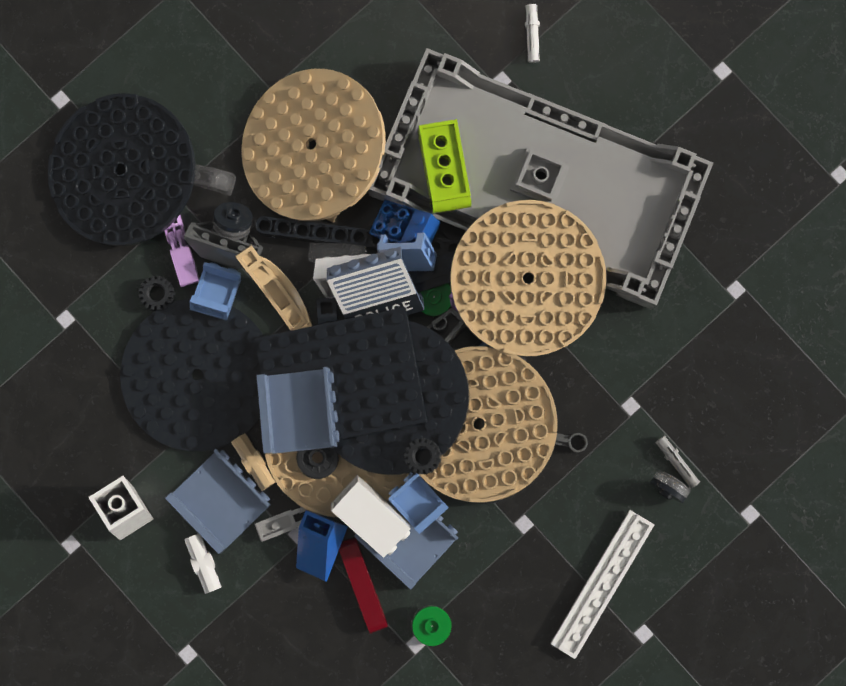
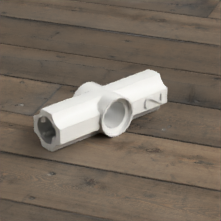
[184,534,221,594]

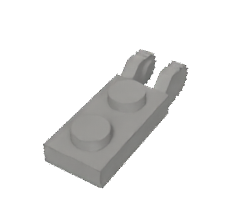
[255,507,307,542]

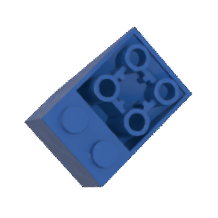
[369,200,441,243]
[296,510,348,582]

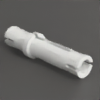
[525,4,540,63]

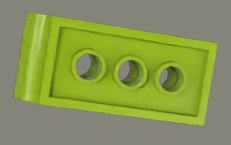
[417,119,471,214]

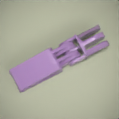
[164,215,200,287]

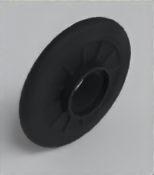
[296,447,339,479]

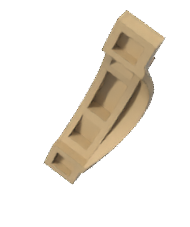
[235,245,312,331]

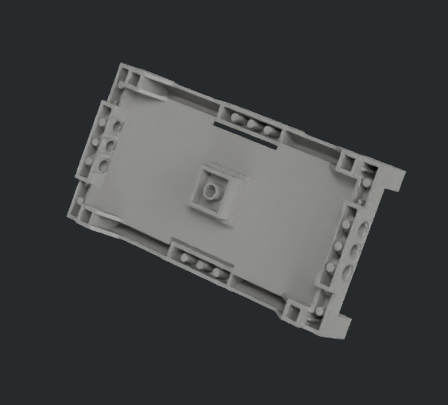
[368,48,713,309]

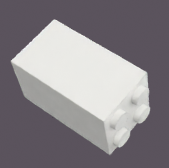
[331,475,411,558]
[89,476,153,540]

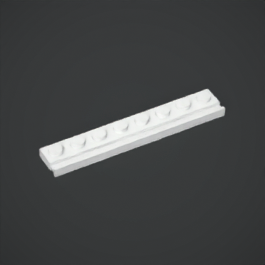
[550,510,654,659]

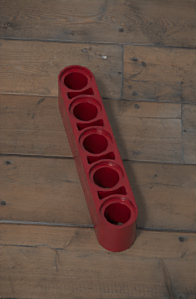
[339,537,388,633]

